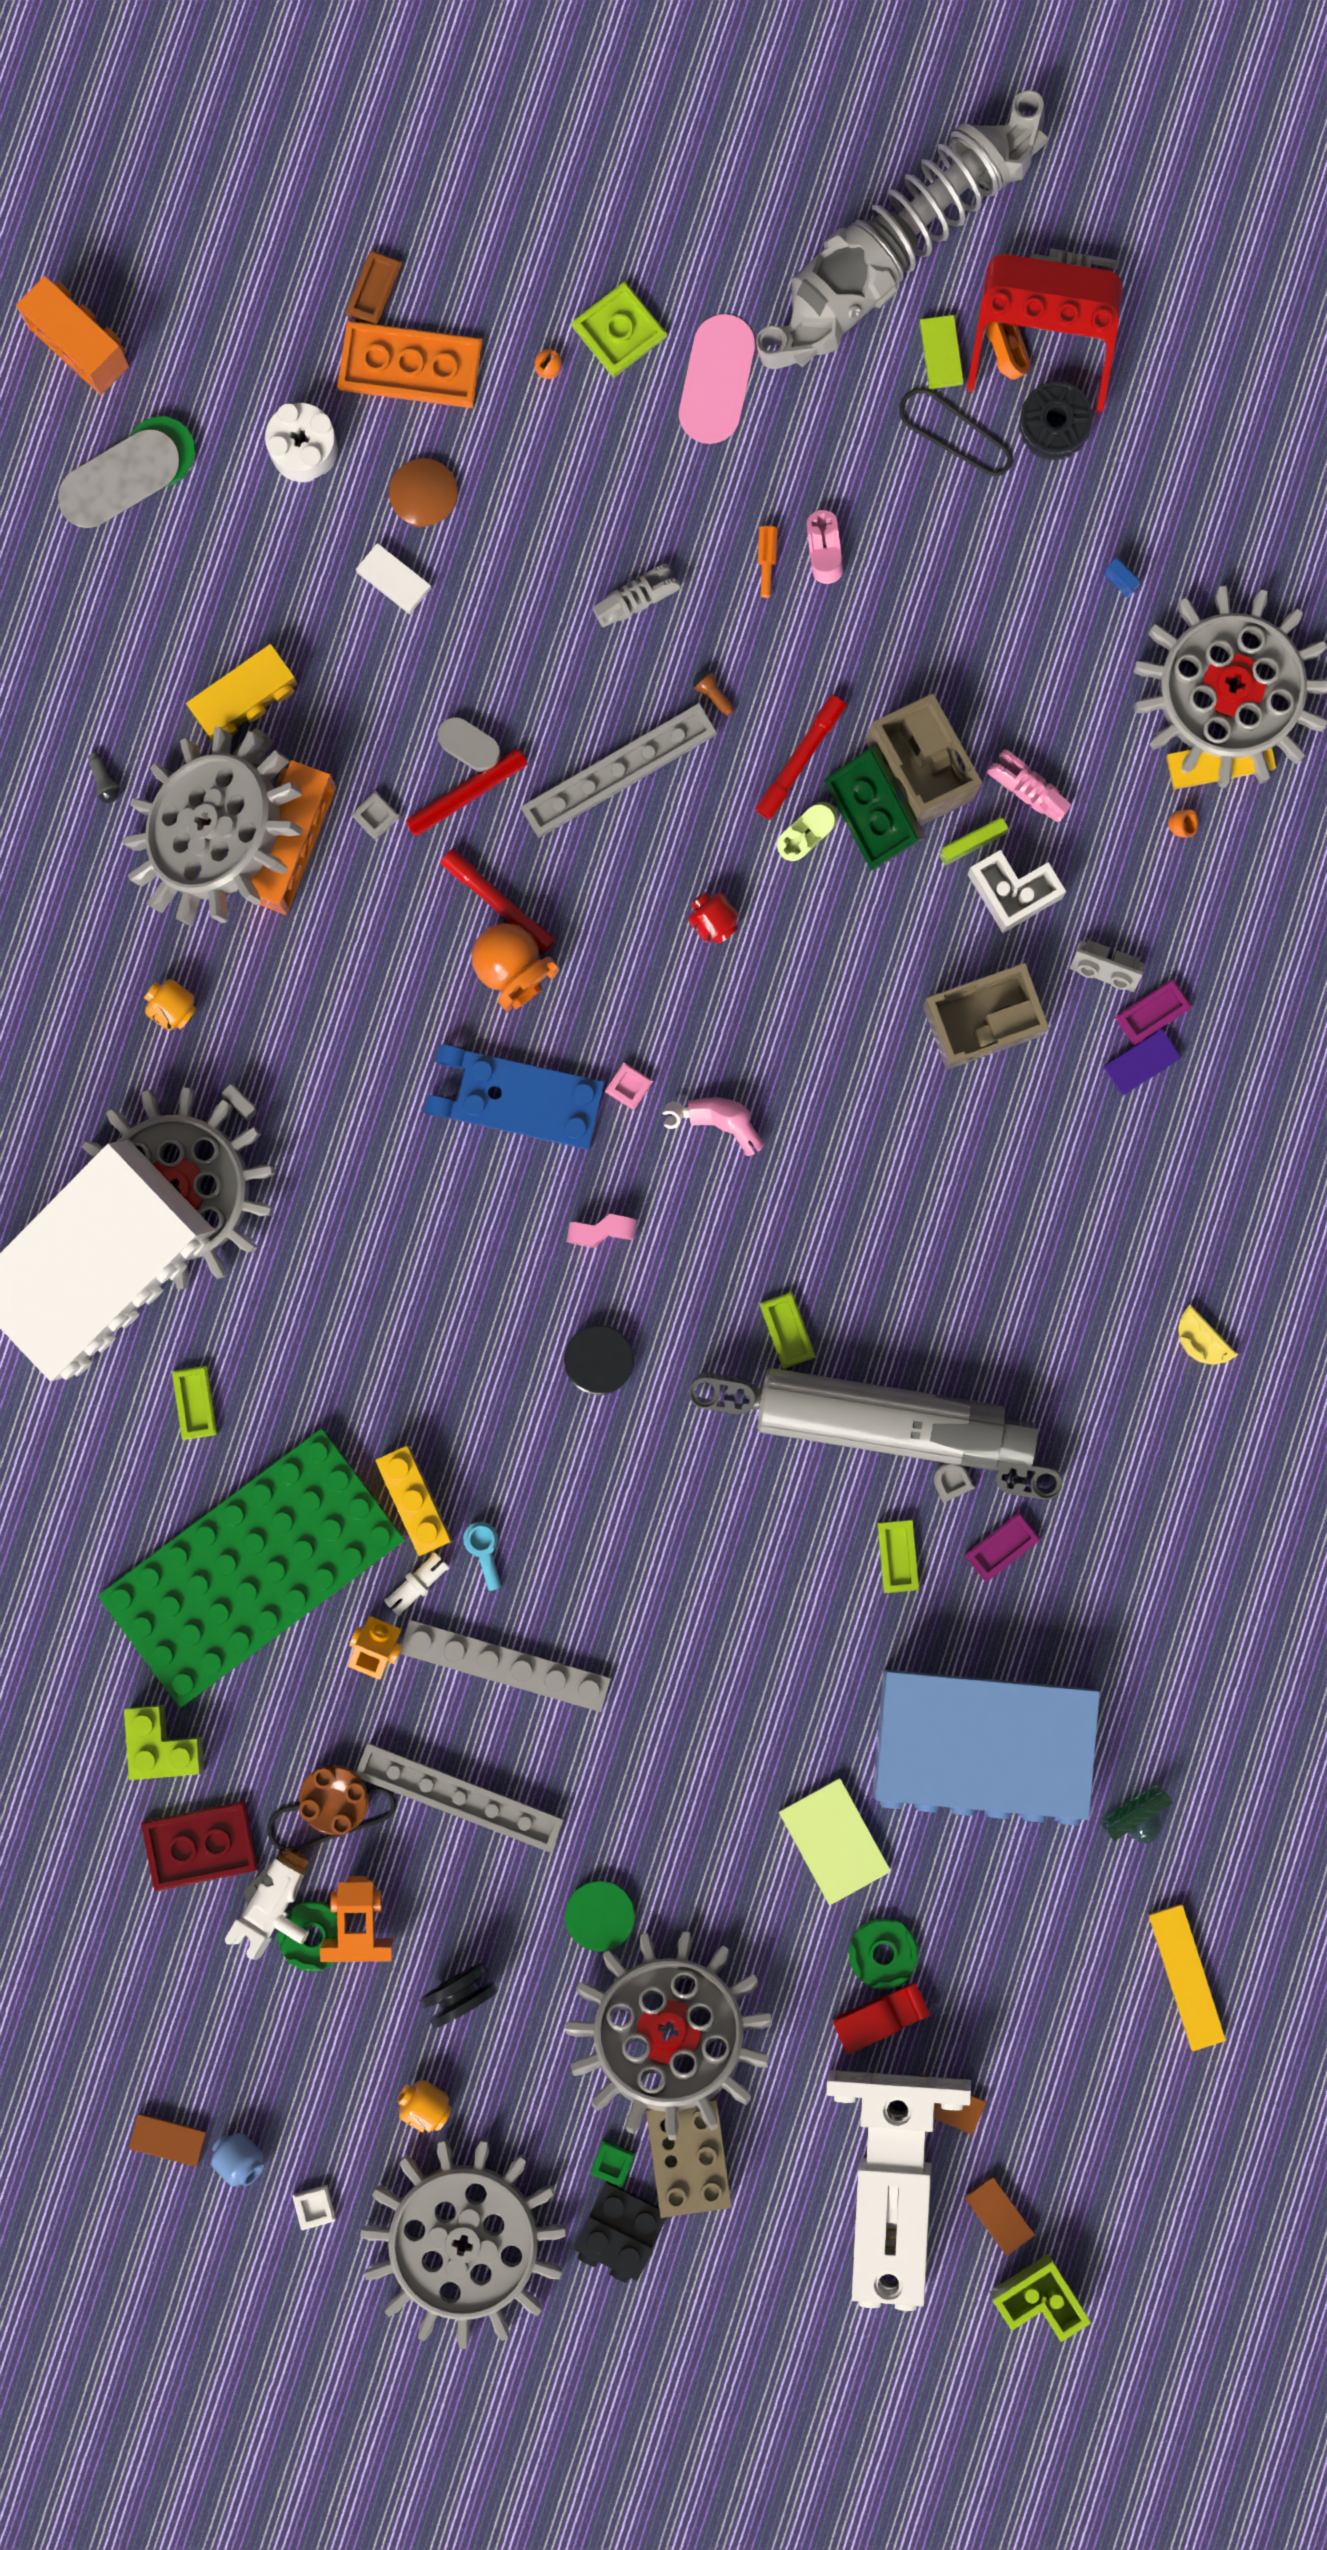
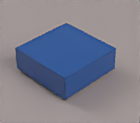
[1104,558,1140,598]

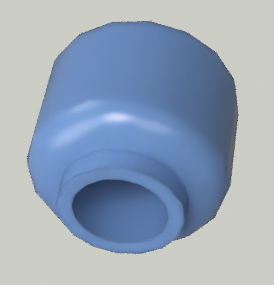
[211,2133,264,2187]

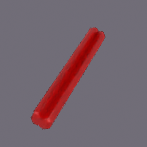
[406,749,528,836]

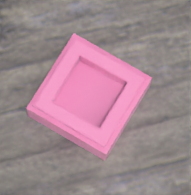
[605,1062,653,1111]

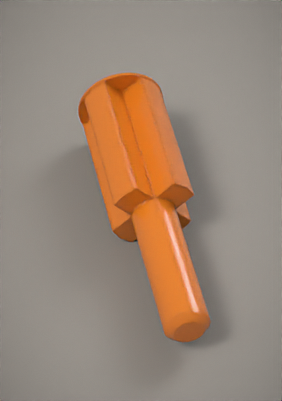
[758,526,779,598]

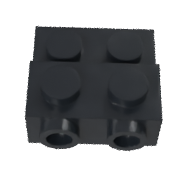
[574,2181,667,2283]

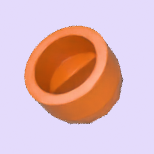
[534,349,562,379]
[1168,809,1198,838]

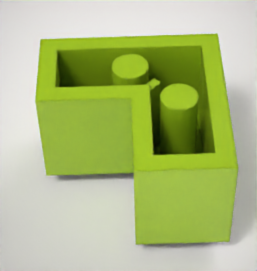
[124,1705,205,1780]
[989,2253,1091,2342]

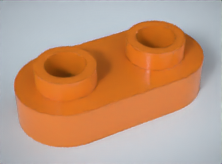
[986,322,1030,380]

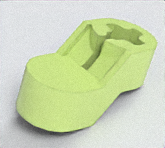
[777,802,839,861]

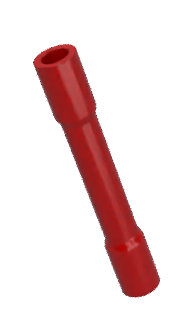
[754,695,847,820]
[440,848,556,955]

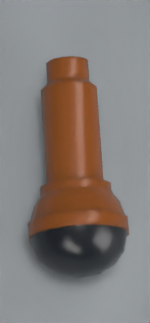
[693,670,735,717]

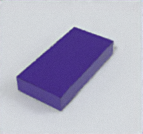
[1103,1029,1181,1096]

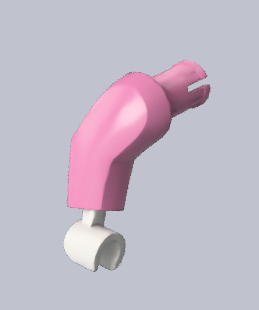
[662,1097,765,1156]

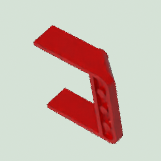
[966,254,1123,414]

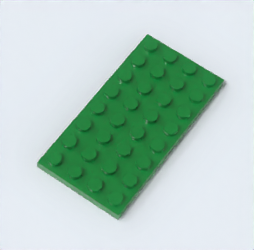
[98,1428,406,1708]

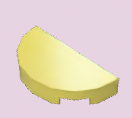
[1178,1304,1238,1365]

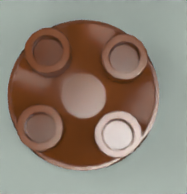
[389,458,458,528]
[299,1765,369,1835]

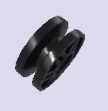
[1019,381,1093,461]
[419,1962,499,2029]

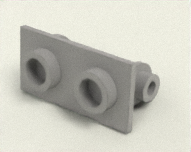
[1069,939,1145,992]

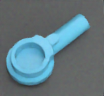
[463,1521,502,1591]

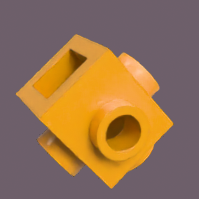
[348,1616,403,1680]

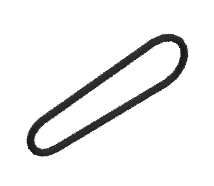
[899,388,1012,476]
[267,1787,396,1852]

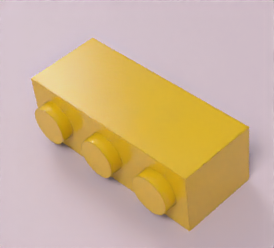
[186,644,298,742]
[375,1446,453,1556]

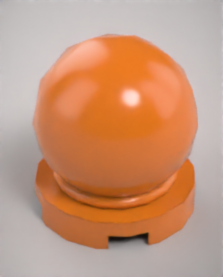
[471,923,559,1013]

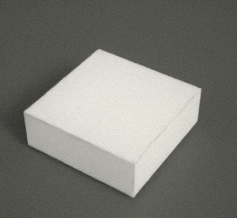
[292,2184,337,2230]

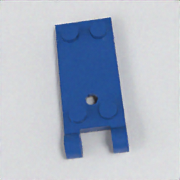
[423,1045,604,1151]

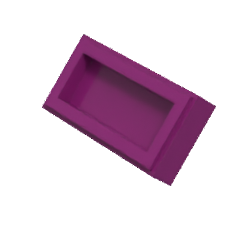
[1115,979,1192,1047]
[964,1512,1041,1583]

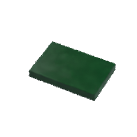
[824,746,926,871]

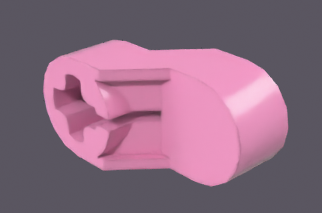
[807,510,843,584]
[566,1214,637,1248]

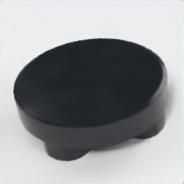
[564,1325,634,1395]

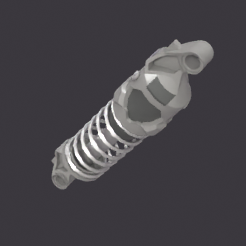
[756,90,1048,369]

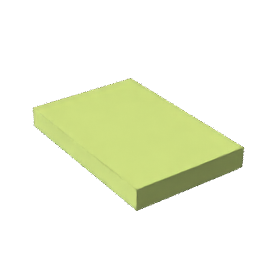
[778,1778,891,1906]

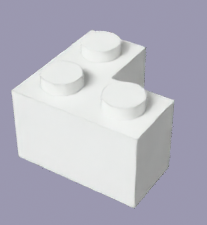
[967,850,1066,933]

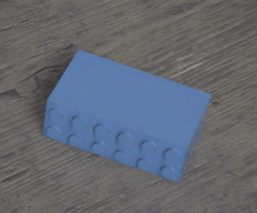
[872,1669,1100,1826]

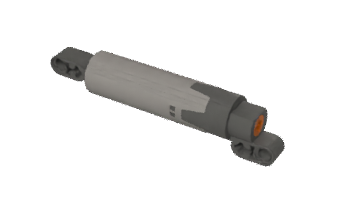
[689,1368,1062,1500]

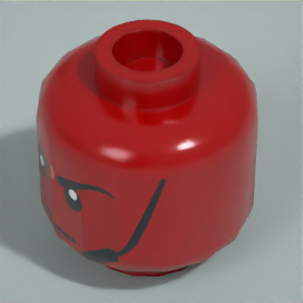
[688,891,739,945]

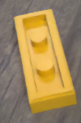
[1166,748,1276,790]

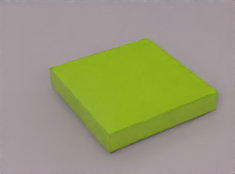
[571,281,667,379]

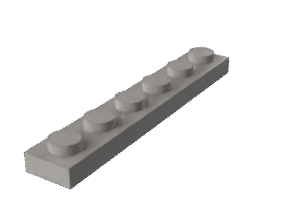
[520,703,717,839]
[400,1620,611,1712]
[356,1743,564,1853]

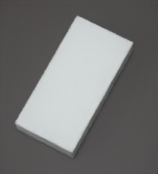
[356,543,431,614]

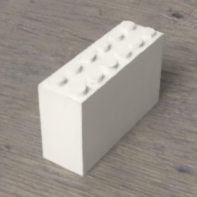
[0,1140,215,1382]

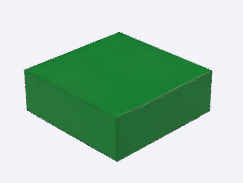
[589,2139,635,2187]

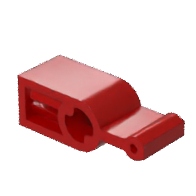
[832,1982,930,2055]

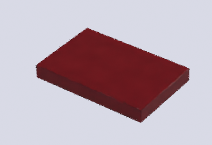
[141,1801,259,1892]

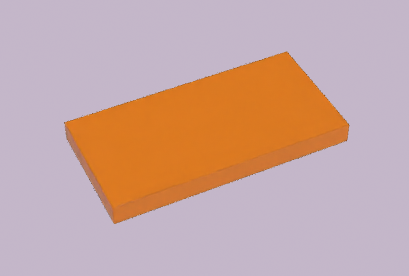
[337,321,483,408]

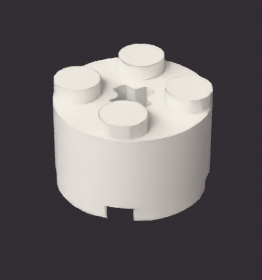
[265,403,338,482]

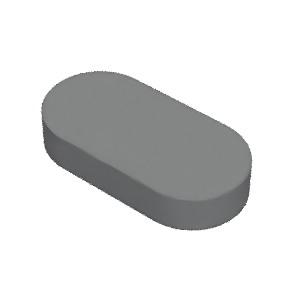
[437,718,501,772]

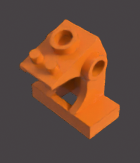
[320,1876,394,1962]

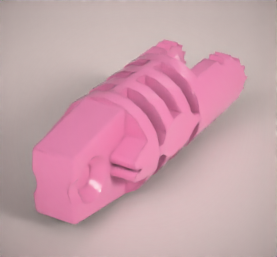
[987,749,1071,822]

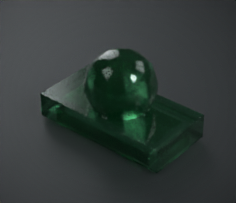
[1100,1784,1173,1843]

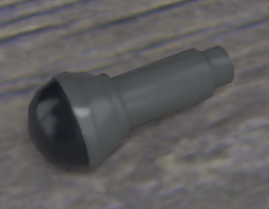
[88,752,120,803]

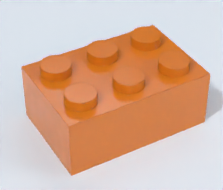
[16,275,129,396]

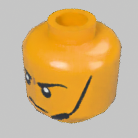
[143,979,197,1031]
[397,2080,452,2133]

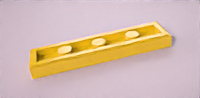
[1148,1904,1226,2051]

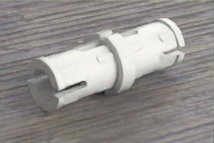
[384,1552,450,1616]

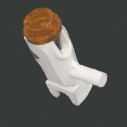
[225,1847,310,1960]

